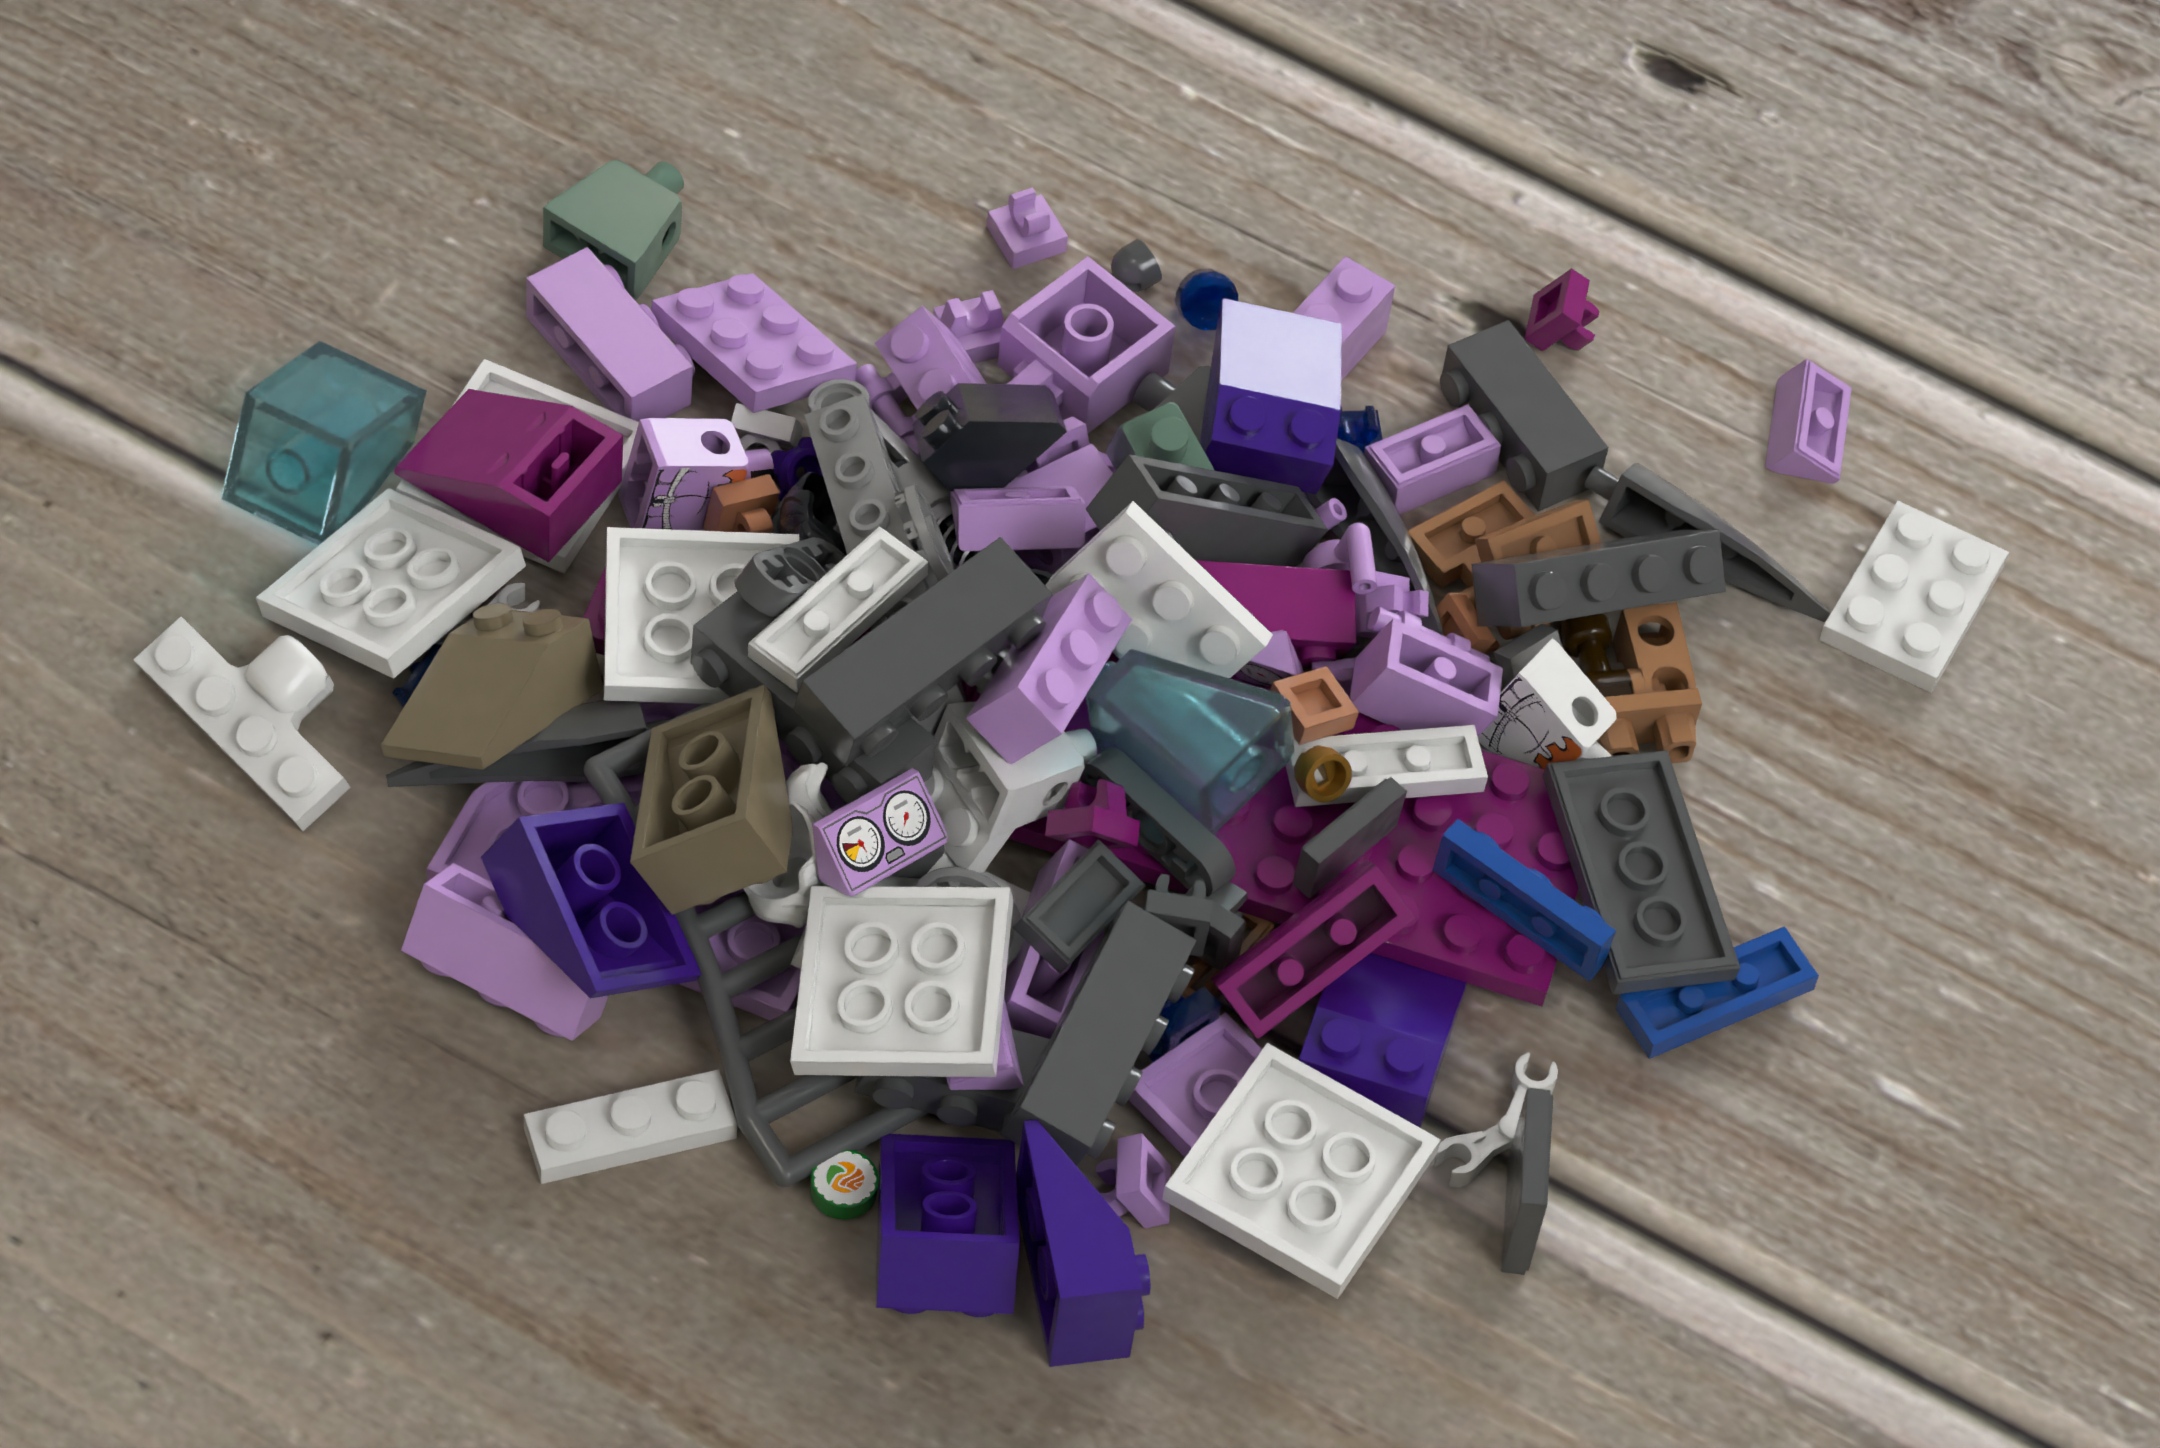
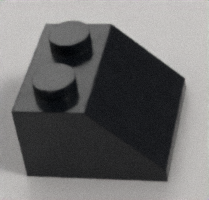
[912,383,1067,491]

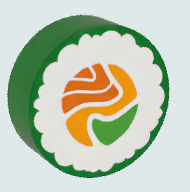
[810,1149,879,1220]

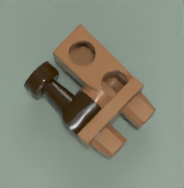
[1559,602,1702,763]

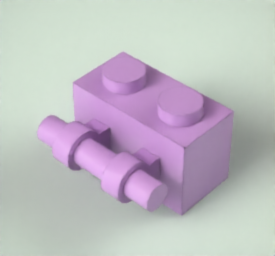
[855,305,987,458]
[1350,606,1503,736]

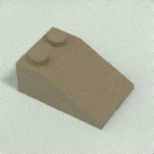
[381,603,604,770]
[630,685,793,915]

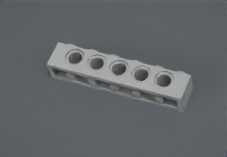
[804,393,967,736]

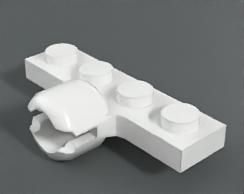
[133,617,351,831]

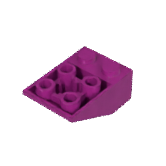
[394,389,623,563]

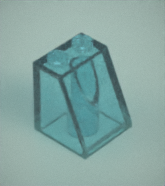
[221,341,427,545]
[1086,649,1295,834]

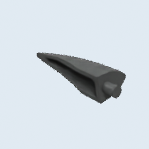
[1305,439,1443,634]
[1584,463,1831,622]
[386,700,672,787]

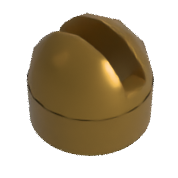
[1294,745,1352,803]

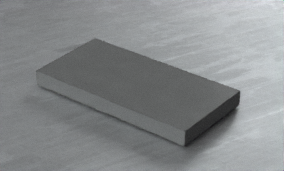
[1542,750,1740,994]

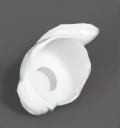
[743,762,833,928]

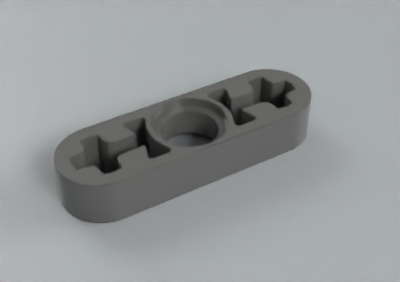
[734,537,846,618]
[1080,747,1236,897]

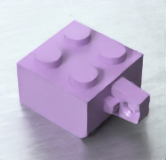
[997,256,1176,433]

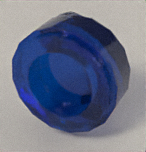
[1174,268,1238,330]

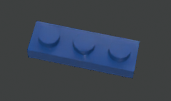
[1432,819,1616,981]
[1616,926,1819,1059]

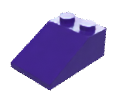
[1200,298,1342,495]
[481,802,702,999]
[1299,953,1468,1128]
[1016,1120,1151,1367]
[876,1134,1019,1317]

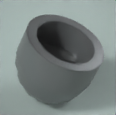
[1111,239,1162,293]

